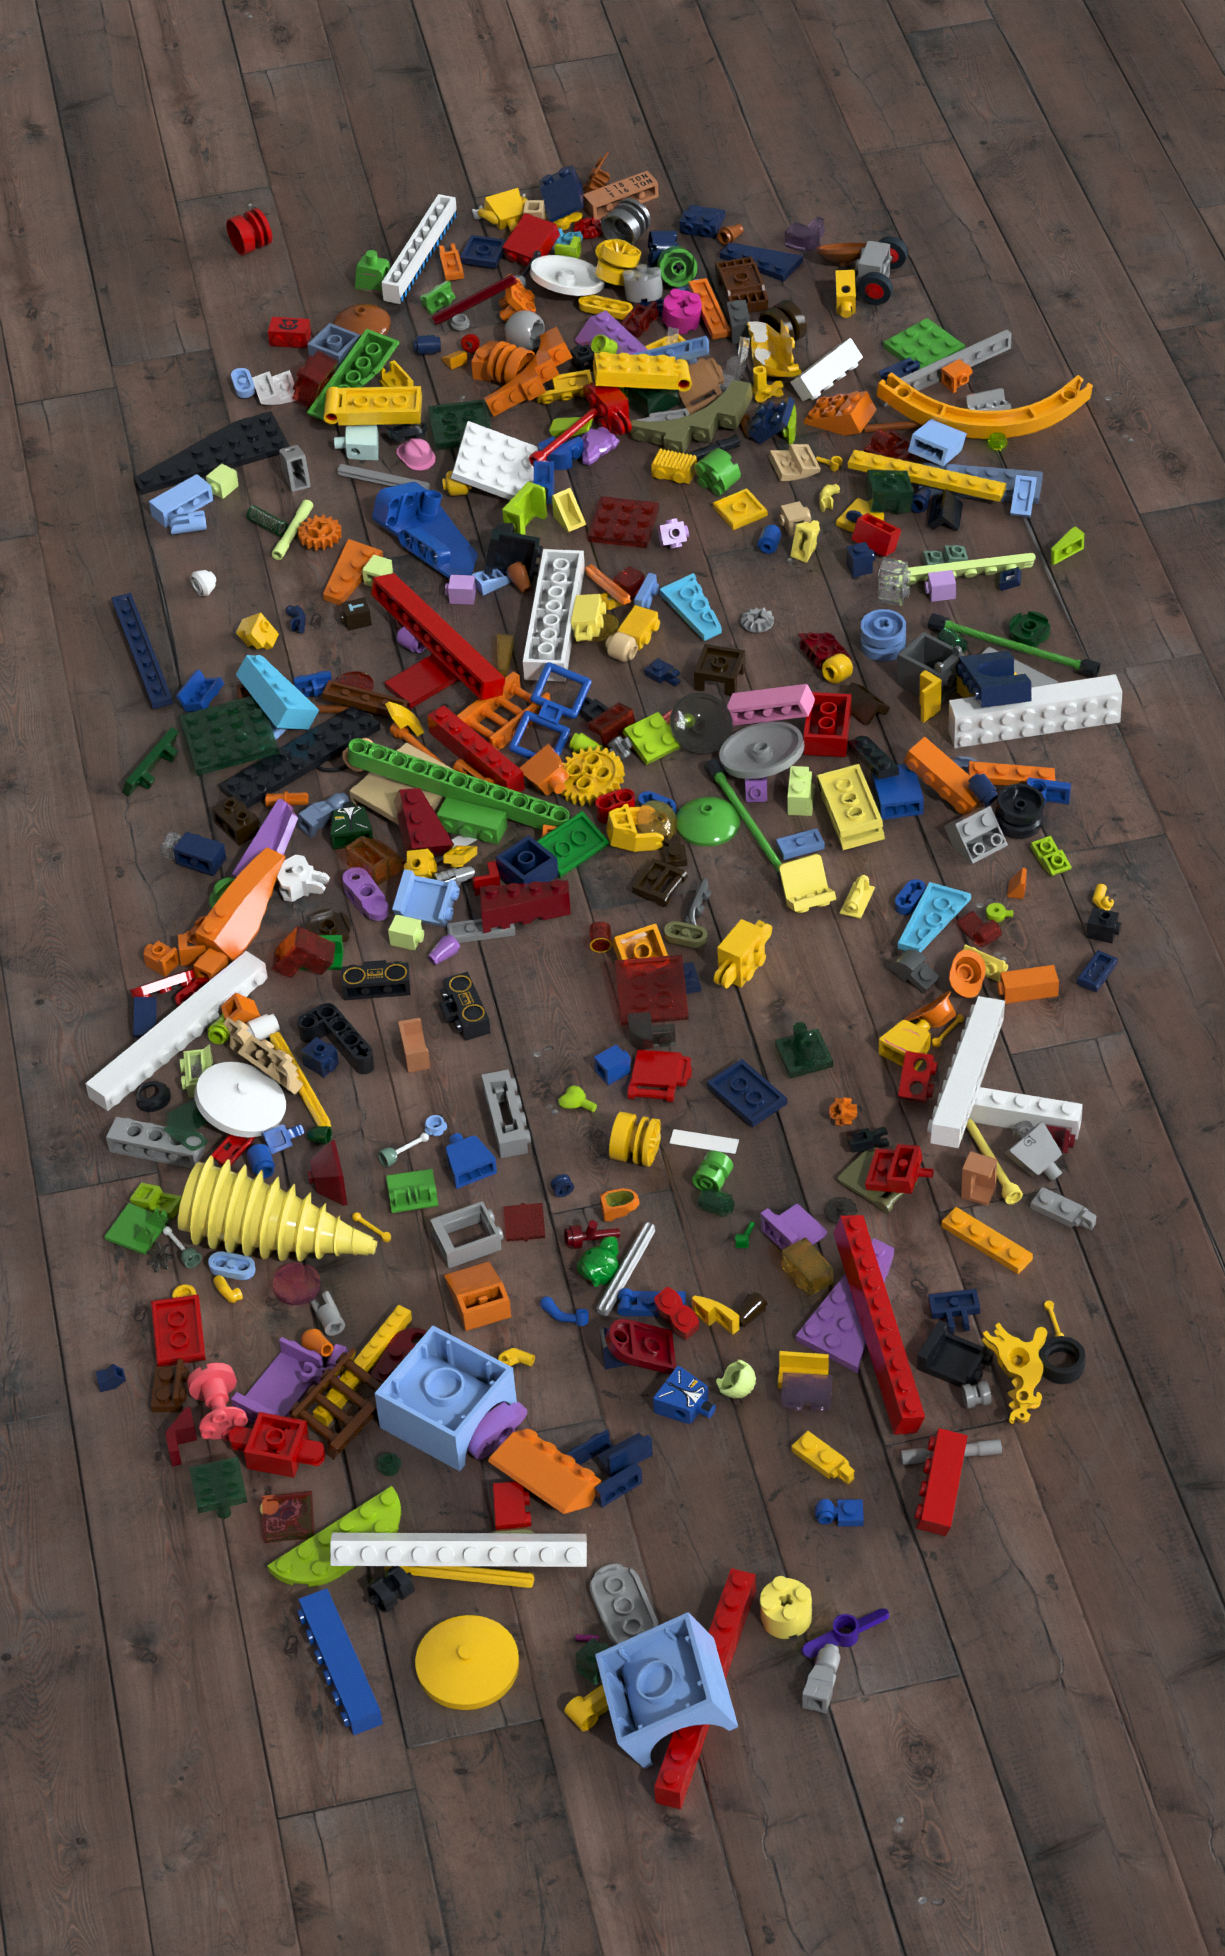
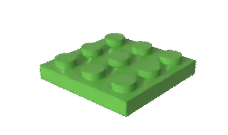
[883,318,965,370]

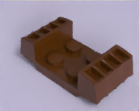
[715,256,768,313]

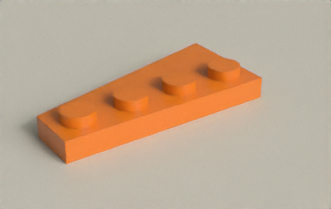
[323,539,383,606]

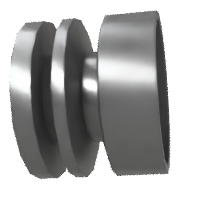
[601,198,651,245]

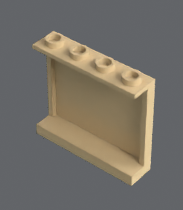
[349,743,454,825]

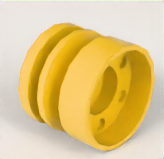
[609,1111,661,1167]

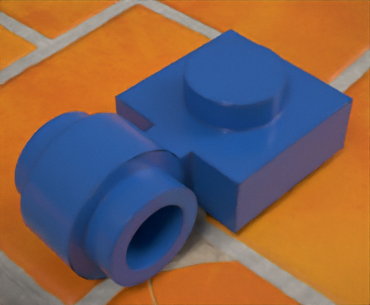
[815,1499,864,1527]

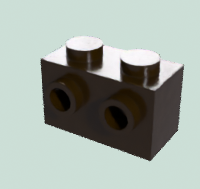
[212,796,260,846]

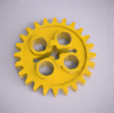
[560,746,625,806]

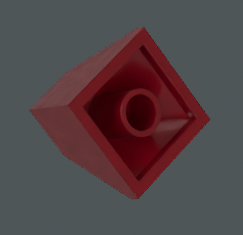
[307,1140,348,1206]

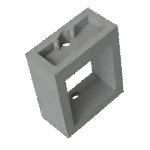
[430,1201,504,1268]

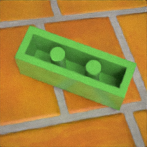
[437,797,508,845]

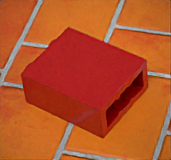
[502,213,560,267]

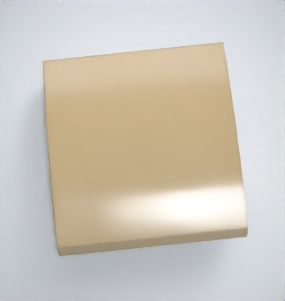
[768,444,821,481]

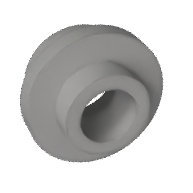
[451,314,470,331]

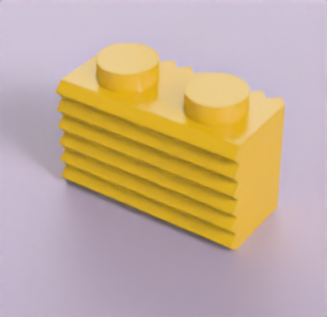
[651,448,697,484]
[617,605,660,651]

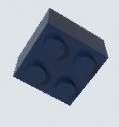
[495,835,559,884]

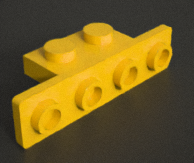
[537,369,593,404]

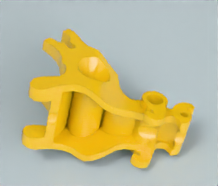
[981,1323,1047,1424]

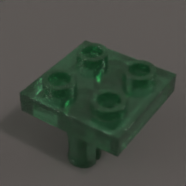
[775,1022,833,1079]
[189,1457,248,1519]

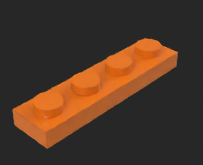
[688,278,731,340]
[968,761,1055,786]

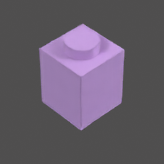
[925,570,956,602]
[445,575,476,605]

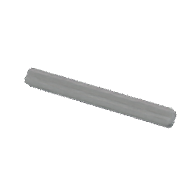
[337,464,430,490]
[596,1222,655,1317]

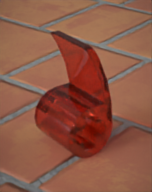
[957,911,1002,947]

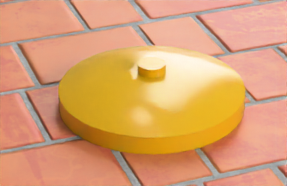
[415,1615,519,1710]

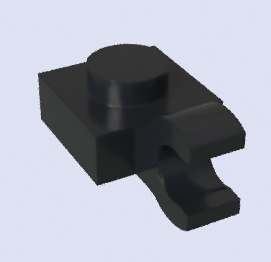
[846,1127,889,1153]

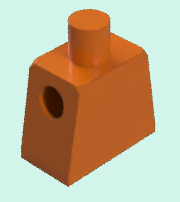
[520,743,569,795]

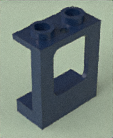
[566,1429,642,1508]

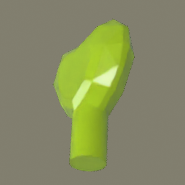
[558,1085,597,1112]

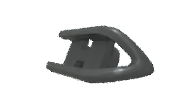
[684,878,712,925]

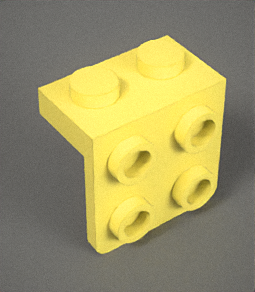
[779,854,836,913]

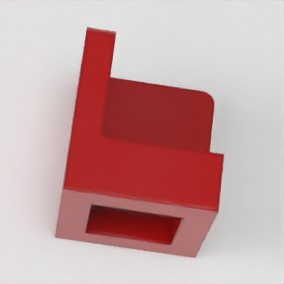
[471,861,500,896]

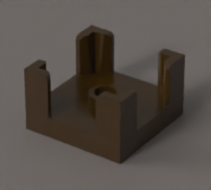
[694,644,746,696]

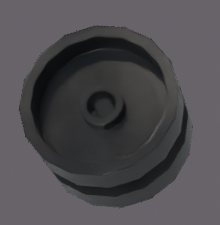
[995,783,1045,839]

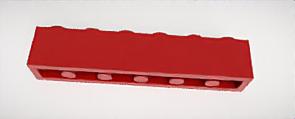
[427,705,525,792]

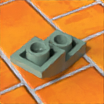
[922,545,969,566]

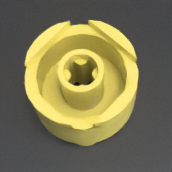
[760,1576,812,1639]

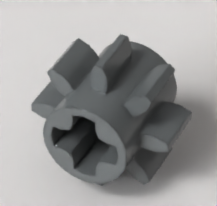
[607,735,633,761]

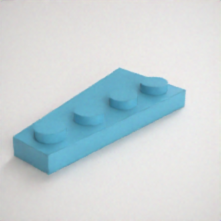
[660,573,722,641]
[898,882,971,953]

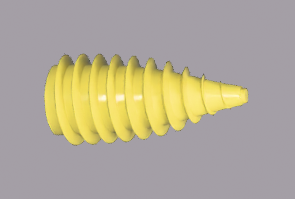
[178,1155,377,1262]

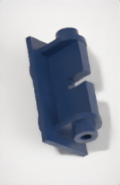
[879,357,920,384]

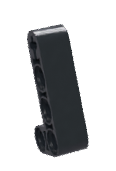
[297,1003,374,1074]

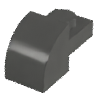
[889,949,940,994]

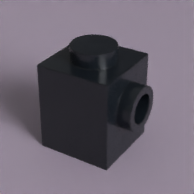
[1086,907,1122,943]

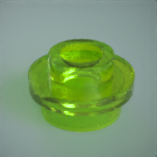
[988,432,1008,451]

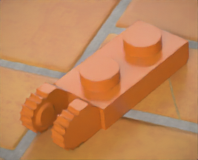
[439,243,464,281]

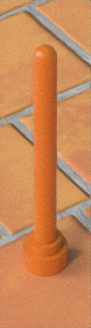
[390,722,446,765]

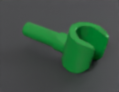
[735,1221,755,1248]

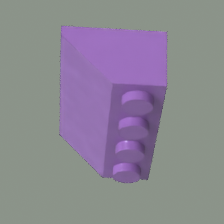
[575,311,648,355]

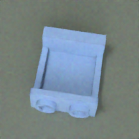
[392,869,460,927]

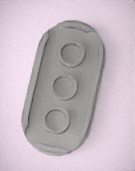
[590,1563,658,1646]

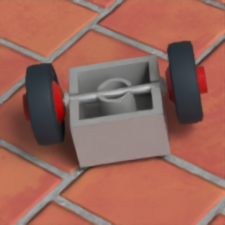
[855,236,908,305]

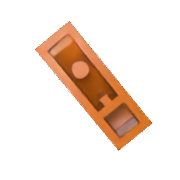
[471,340,499,382]

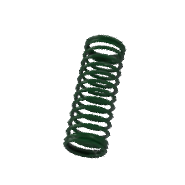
[246,505,288,537]

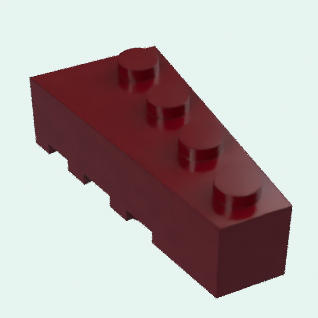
[480,880,571,934]

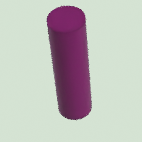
[575,1634,599,1642]

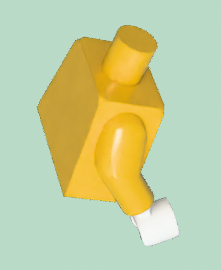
[472,188,528,233]

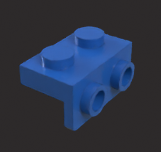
[176,670,225,712]

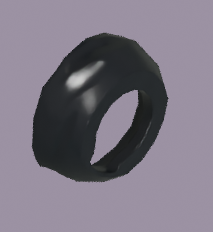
[136,1081,171,1112]

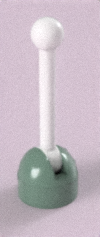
[377,1133,429,1168]
[163,1226,202,1268]

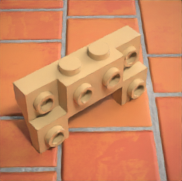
[223,1017,303,1095]

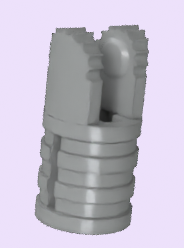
[433,866,475,887]
[310,1291,345,1336]

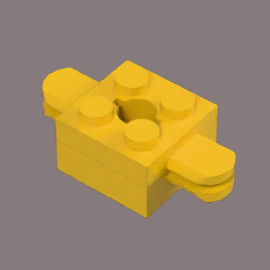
[714,919,772,989]

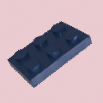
[707,1059,787,1128]

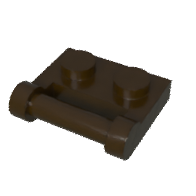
[632,858,688,907]

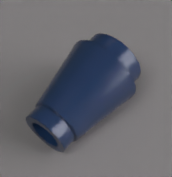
[909,487,931,513]

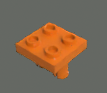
[499,274,536,322]

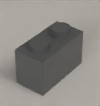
[727,300,751,344]

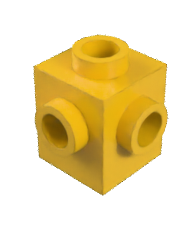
[404,849,437,879]

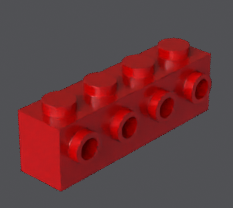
[914,1428,968,1536]

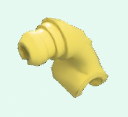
[819,484,840,512]

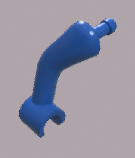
[540,1296,589,1326]

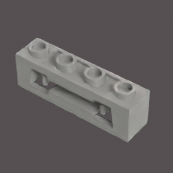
[482,1069,531,1158]

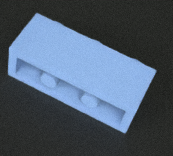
[149,474,213,528]

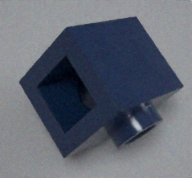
[847,542,875,578]
[301,1037,339,1078]

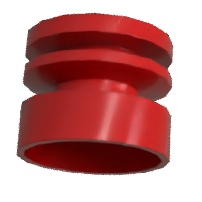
[226,208,273,256]

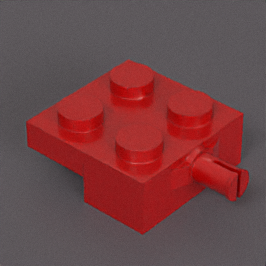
[865,1144,934,1194]

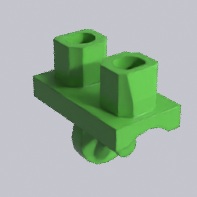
[420,281,456,314]

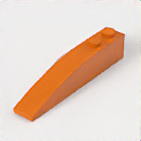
[195,847,285,963]

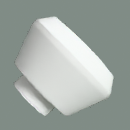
[190,570,216,597]

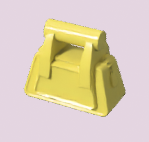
[790,520,820,563]

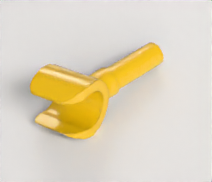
[816,456,843,472]

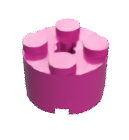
[662,289,702,334]

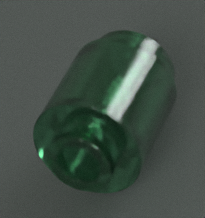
[937,628,968,653]
[698,1188,735,1217]

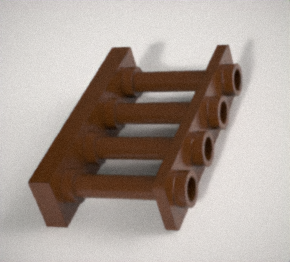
[289,1348,384,1460]

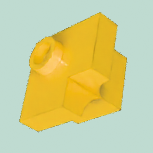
[236,612,279,650]

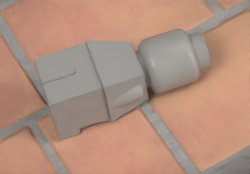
[802,1644,841,1714]

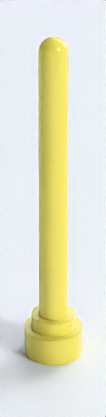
[966,1118,1023,1204]

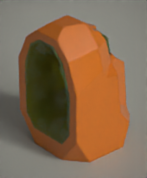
[600,1188,640,1221]

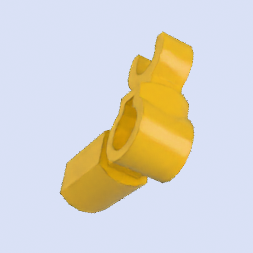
[752,366,784,402]

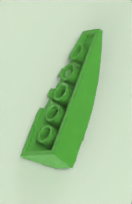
[307,329,400,421]

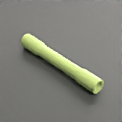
[271,500,313,560]

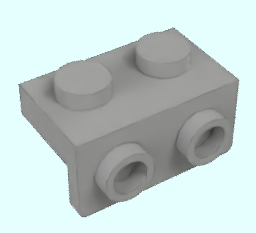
[965,388,1011,411]

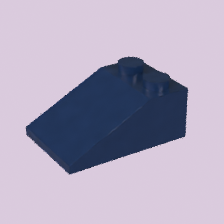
[540,165,584,222]

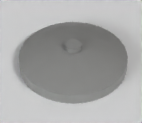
[719,721,804,779]

